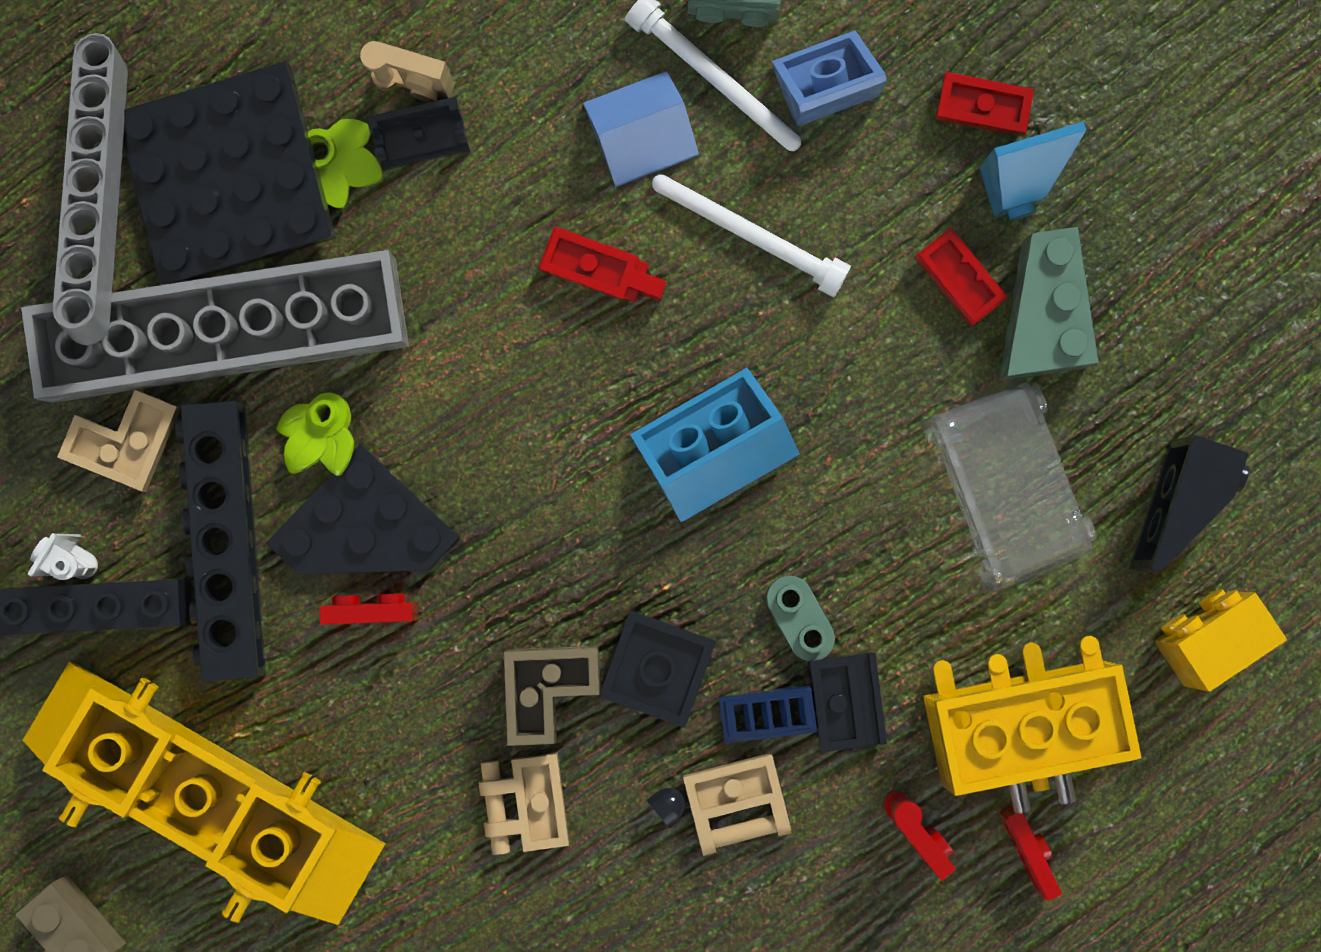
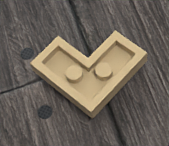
[57,390,181,492]

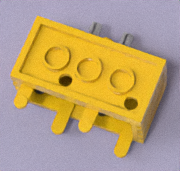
[923,636,1142,814]

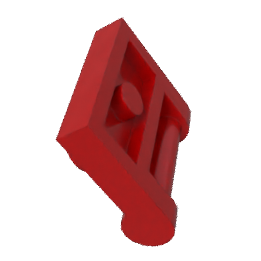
[883,791,956,881]

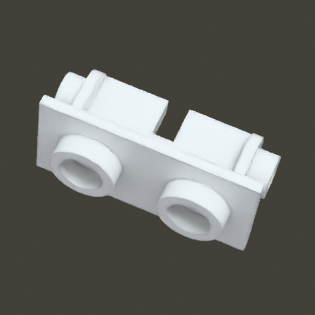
[28,533,98,580]

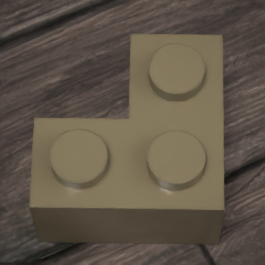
[504,646,600,746]
[15,875,126,952]

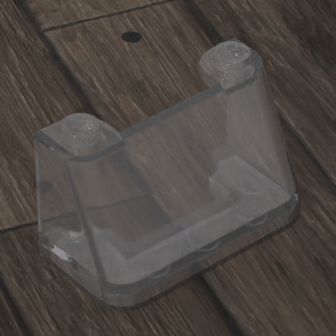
[921,382,1097,592]

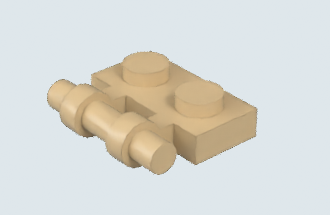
[478,752,569,855]

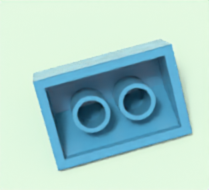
[630,368,800,522]

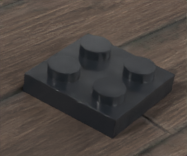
[599,610,716,728]

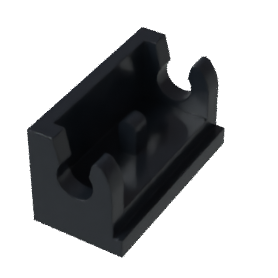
[366,97,470,171]

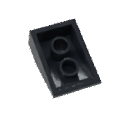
[1129,435,1250,572]

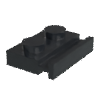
[808,652,887,752]

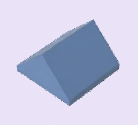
[772,30,887,127]
[583,71,699,188]

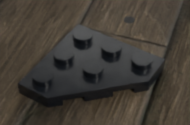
[266,444,461,574]

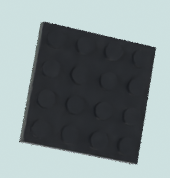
[123,61,336,285]

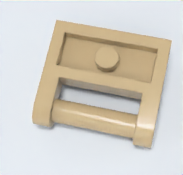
[360,41,455,102]
[683,753,792,856]

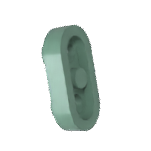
[766,576,835,661]

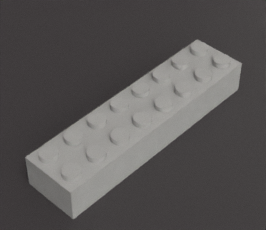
[21,250,409,403]

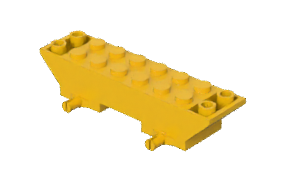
[22,661,385,925]

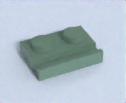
[687,0,781,27]

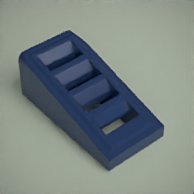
[719,685,817,743]

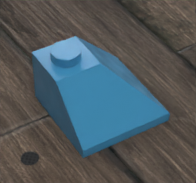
[979,121,1086,221]

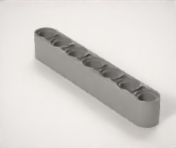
[53,33,128,345]

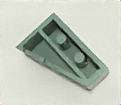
[998,227,1099,381]

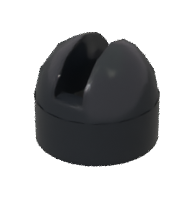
[647,788,686,828]

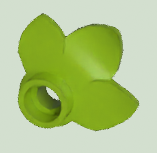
[308,119,383,209]
[276,392,354,476]

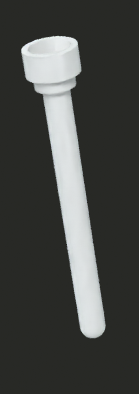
[624,0,801,151]
[652,175,851,298]

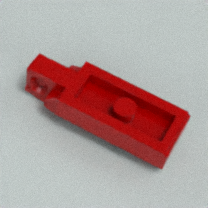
[538,226,667,303]

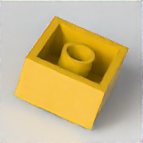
[1154,589,1287,692]

